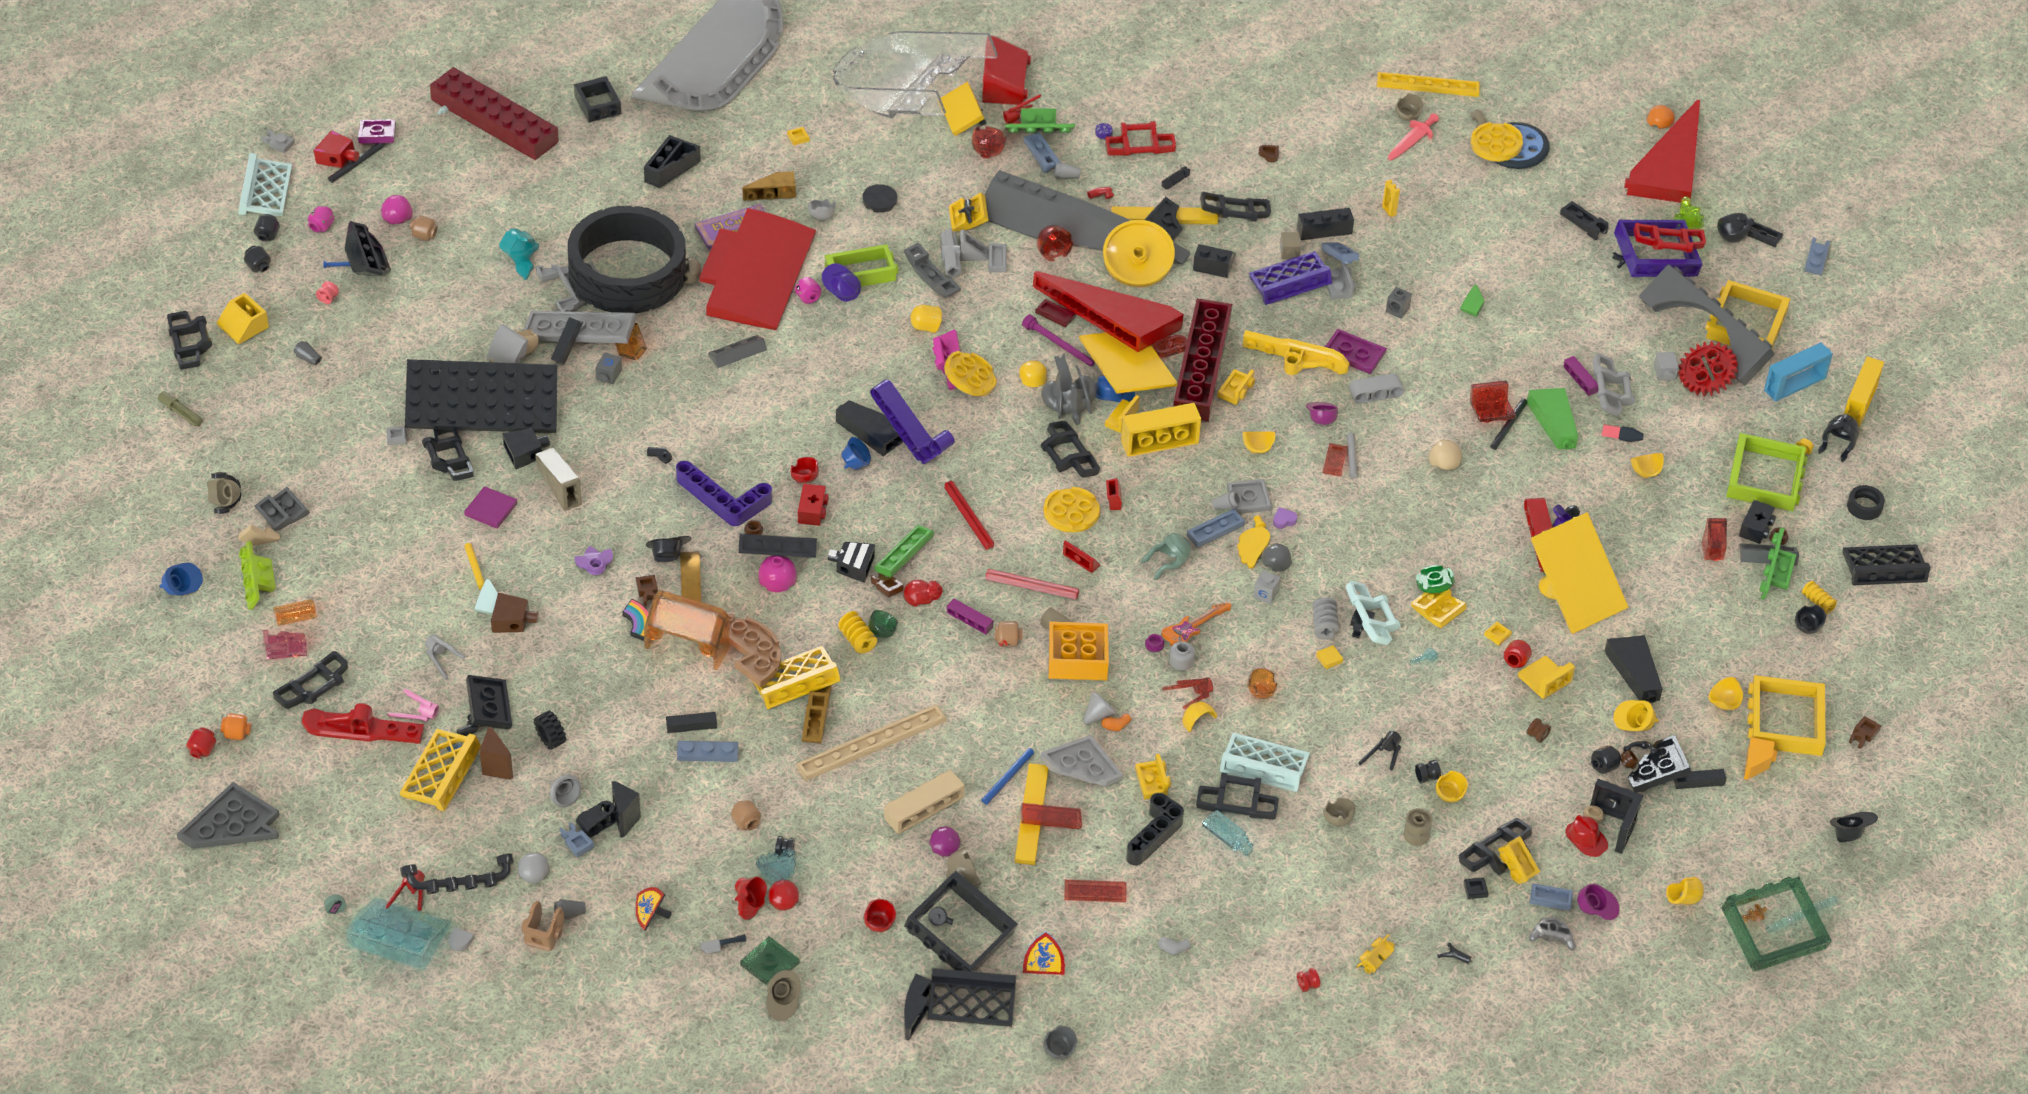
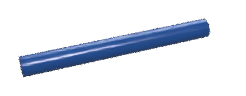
[981,748,1034,805]

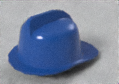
[1095,375,1136,402]
[841,437,871,470]
[159,562,203,596]

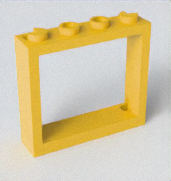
[1705,280,1790,349]
[1747,675,1826,756]

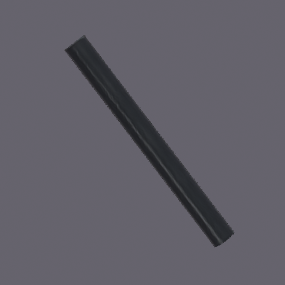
[328,143,384,183]
[1490,398,1528,450]

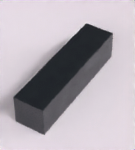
[551,317,583,365]
[666,712,717,733]
[1673,769,1727,789]

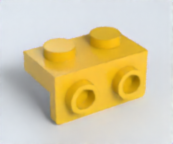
[1217,369,1256,405]
[1135,754,1171,800]
[1498,836,1540,884]

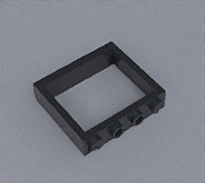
[904,870,1018,972]

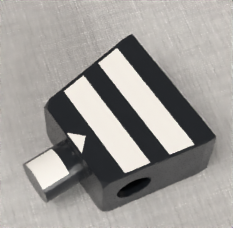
[828,541,875,583]

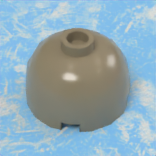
[944,847,981,887]

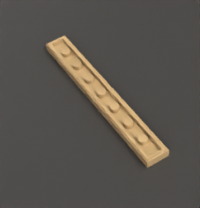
[796,704,946,781]

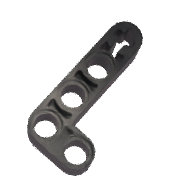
[1126,793,1184,866]

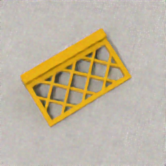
[752,646,841,709]
[399,729,481,812]

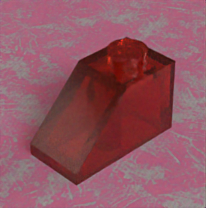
[1701,518,1727,561]

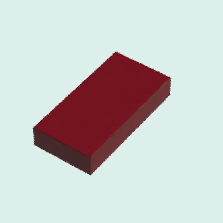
[1035,299,1076,328]

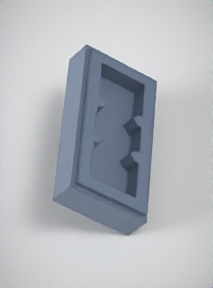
[1529,883,1573,911]

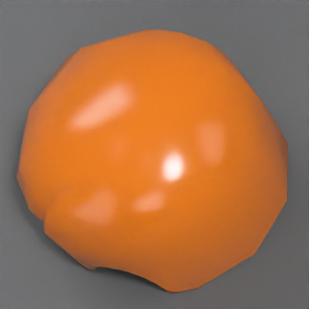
[1646,105,1675,129]

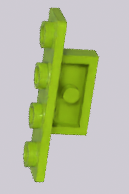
[239,541,276,610]

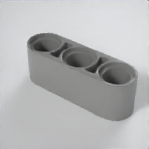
[1348,374,1405,404]

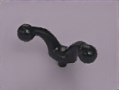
[1623,741,1658,755]

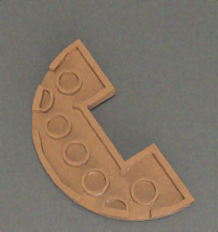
[684,614,781,687]

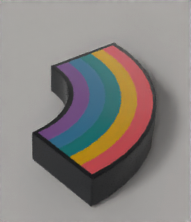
[622,599,652,643]

